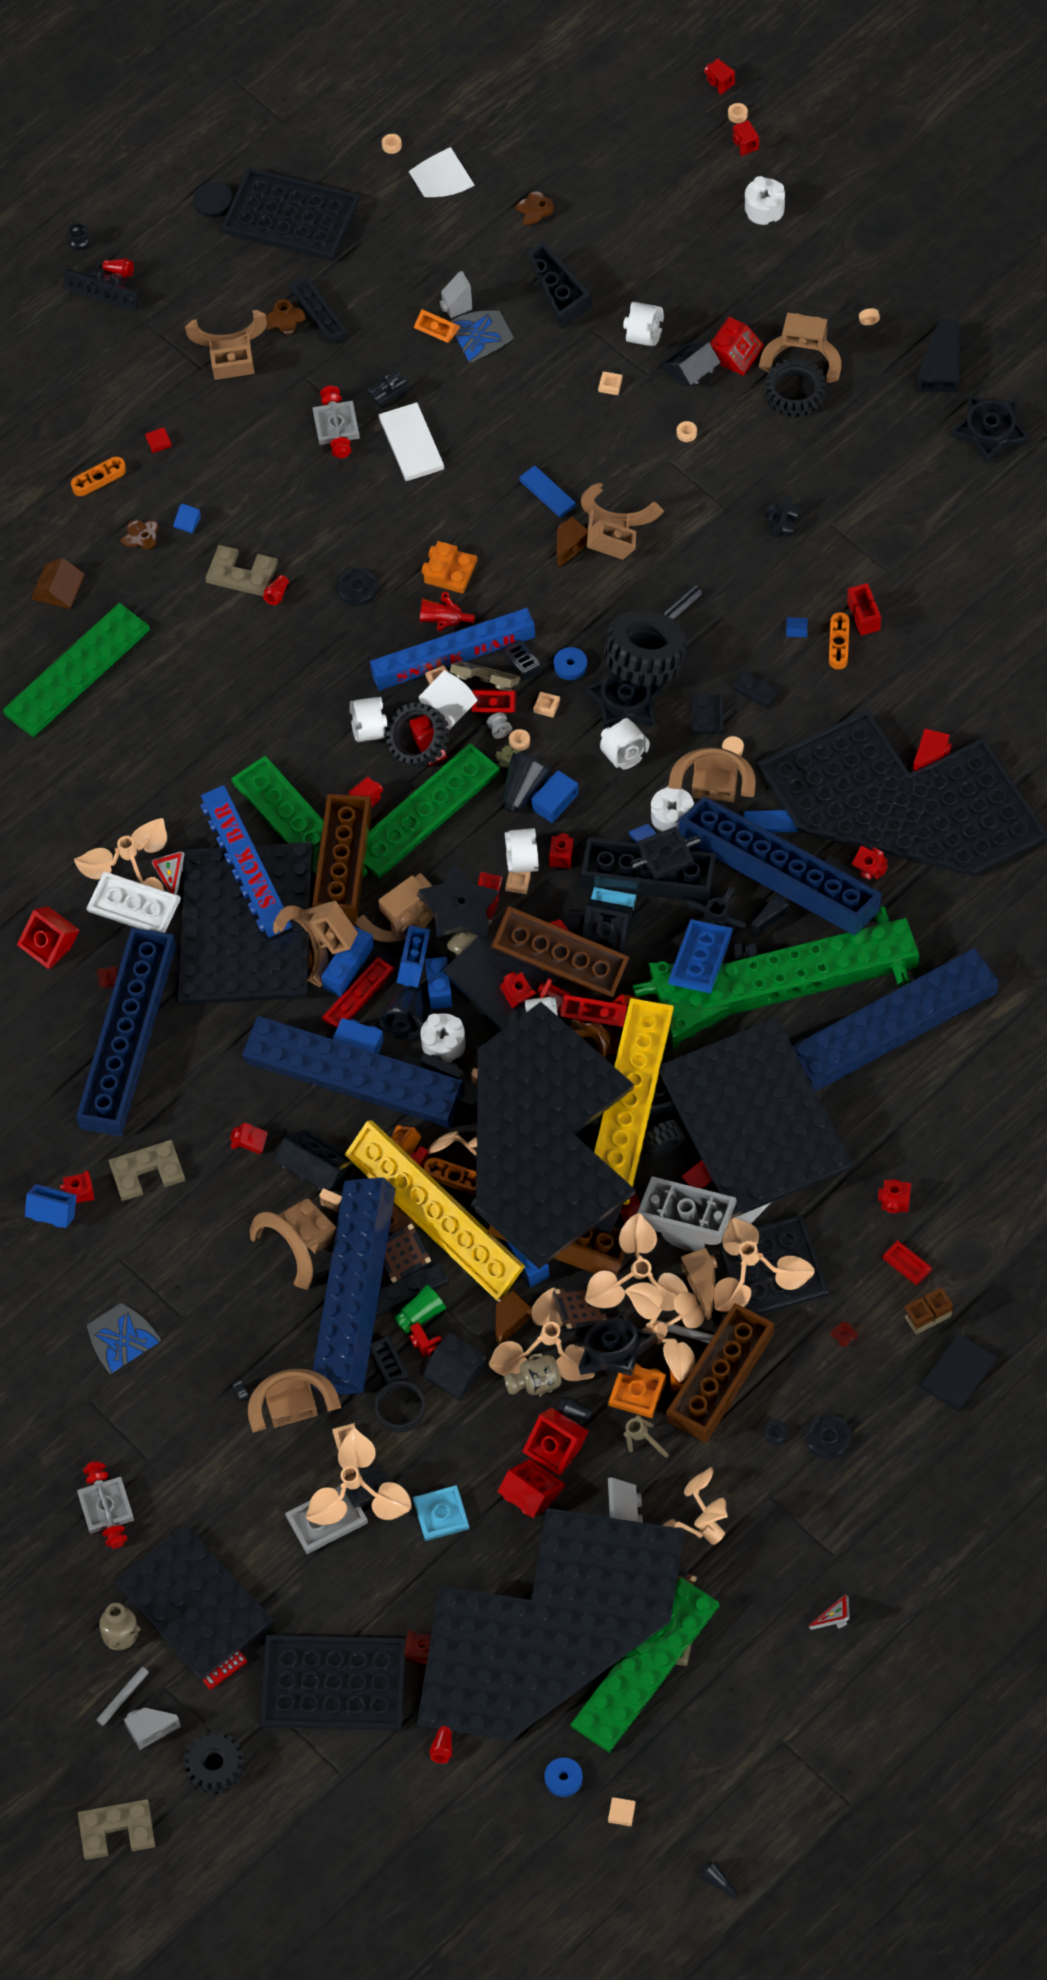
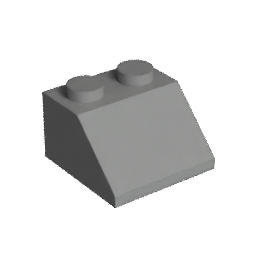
[608,1478,643,1523]

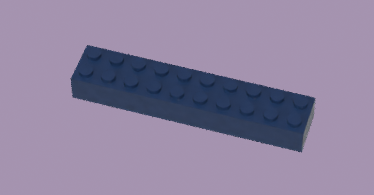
[678,796,882,935]
[76,927,176,1137]
[792,948,998,1092]
[242,1016,465,1128]
[311,1177,396,1395]

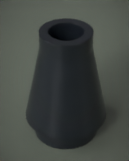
[557,1396,592,1422]

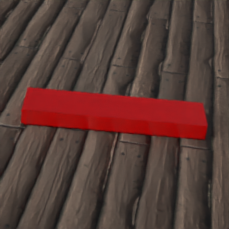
[322,957,395,1030]

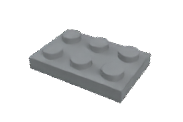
[285,1485,368,1554]

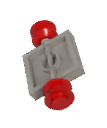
[313,385,360,458]
[77,1461,134,1549]

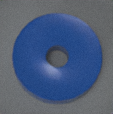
[554,647,587,680]
[545,1758,583,1797]

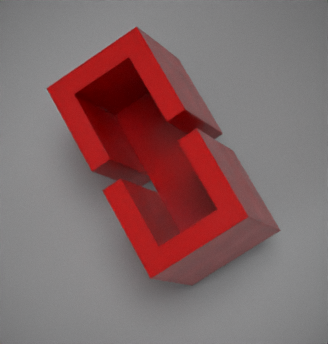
[847,583,881,636]

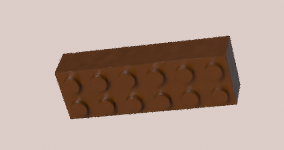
[312,794,372,922]
[490,906,629,998]
[488,1225,625,1276]
[667,1303,774,1443]

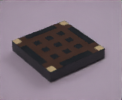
[384,1223,433,1283]
[552,1285,607,1333]

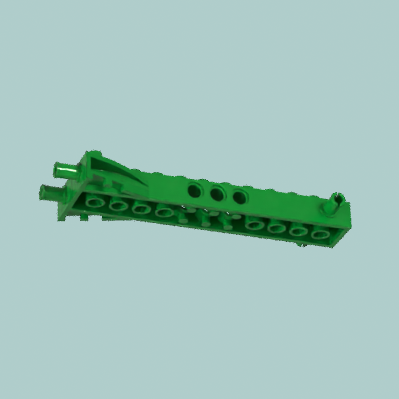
[632,906,919,1049]

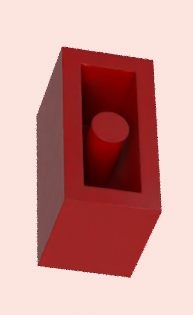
[472,689,516,712]

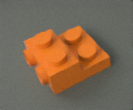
[422,541,477,594]
[609,1364,666,1418]

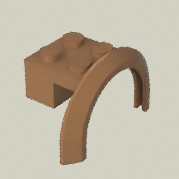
[185,310,267,380]
[759,313,841,383]
[581,483,664,560]
[668,747,756,802]
[354,873,433,943]
[273,901,358,987]
[250,1198,336,1290]
[248,1369,341,1432]

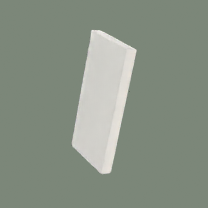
[379,403,444,481]
[86,872,181,933]

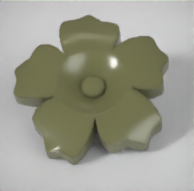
[495,745,520,768]

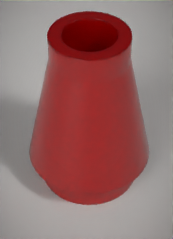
[103,258,134,278]
[263,575,289,605]
[429,1726,452,1763]

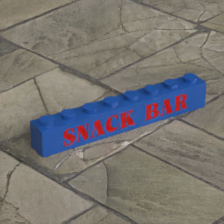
[370,608,535,691]
[200,785,292,938]

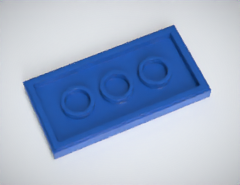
[669,919,733,993]

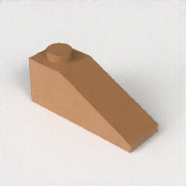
[681,1248,717,1320]

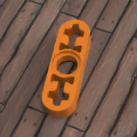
[71,457,126,496]
[829,612,849,669]
[424,1158,476,1195]

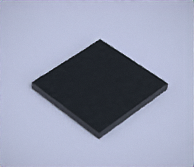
[442,913,560,1031]
[717,1215,829,1315]

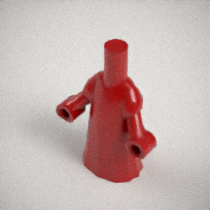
[419,592,475,631]

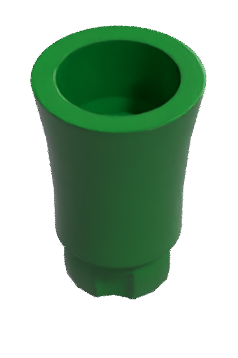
[394,1285,446,1334]

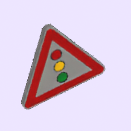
[152,852,185,895]
[809,1595,850,1630]

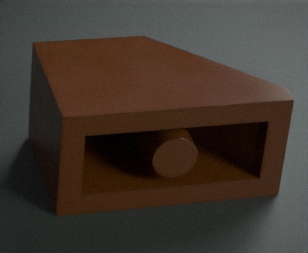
[557,517,588,567]
[496,1291,532,1346]

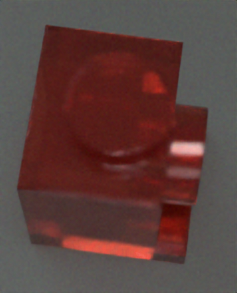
[404,1630,431,1664]

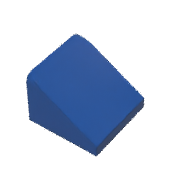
[173,504,201,534]
[786,617,808,638]
[629,824,656,843]

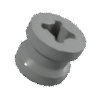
[486,712,512,739]

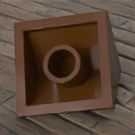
[31,558,85,609]

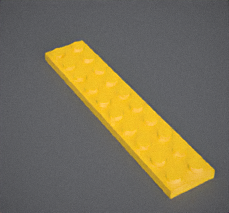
[594,998,674,1205]
[345,1120,525,1301]

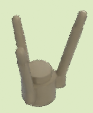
[624,1415,669,1458]

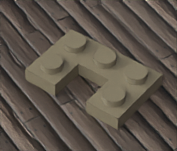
[205,545,278,596]
[450,661,521,690]
[108,1140,185,1201]
[78,1799,155,1860]

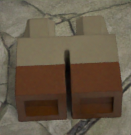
[904,1287,953,1335]

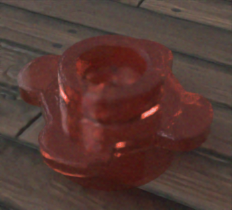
[97,966,118,988]
[831,1322,858,1347]

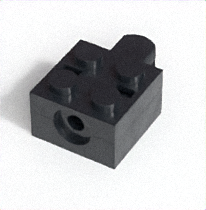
[564,899,633,954]

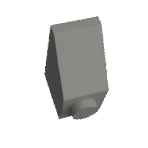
[440,271,472,318]
[124,1708,181,1750]

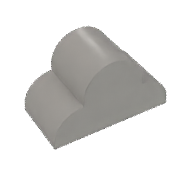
[637,1177,737,1252]

